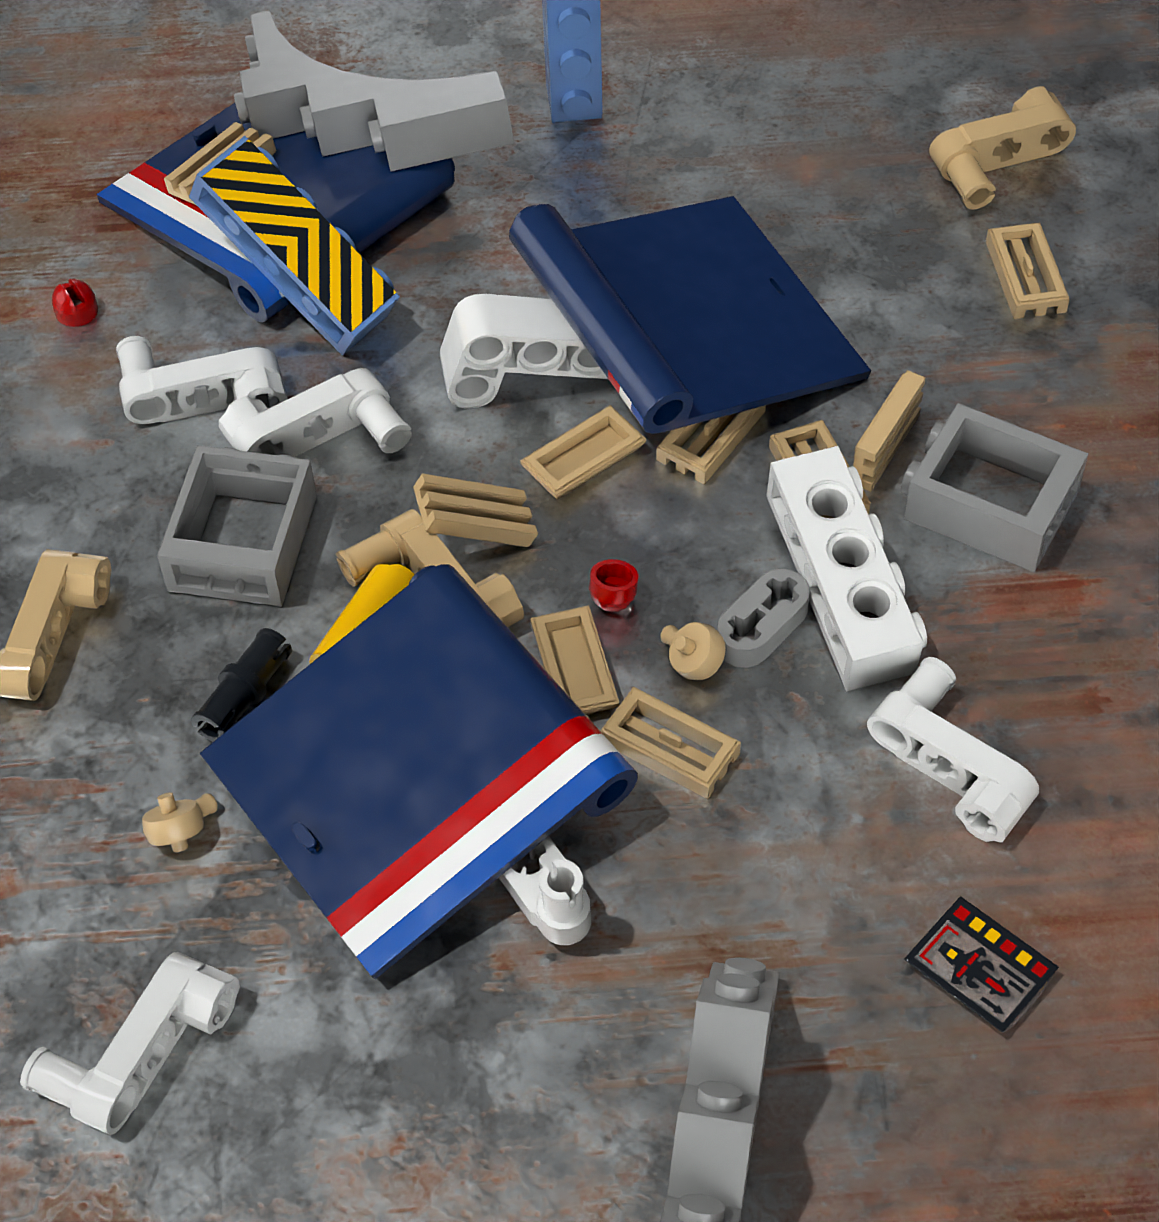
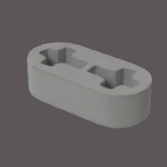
[717,569,810,668]

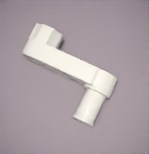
[116,336,288,424]
[219,368,412,466]
[867,657,1039,842]
[499,836,591,945]
[20,952,240,1135]

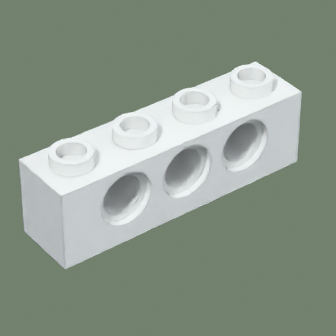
[767,446,927,692]

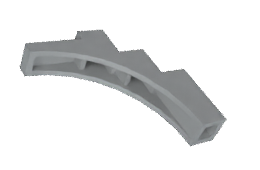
[234,10,514,171]
[660,957,780,1222]

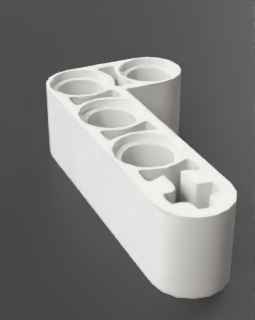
[440,294,608,409]

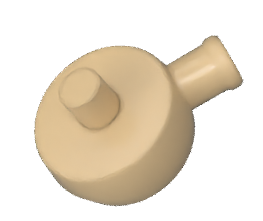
[660,622,726,680]
[142,792,218,852]

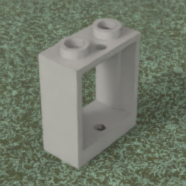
[901,403,1089,572]
[157,445,317,607]

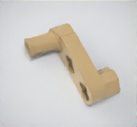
[929,86,1076,210]
[336,509,524,627]
[0,549,111,701]

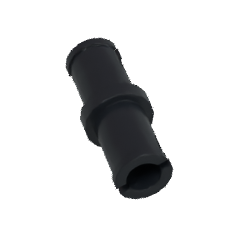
[191,628,292,742]

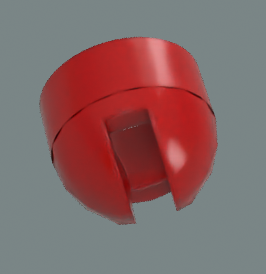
[52,278,98,327]
[589,559,639,612]

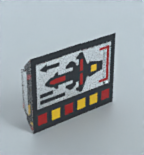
[904,896,1059,1033]

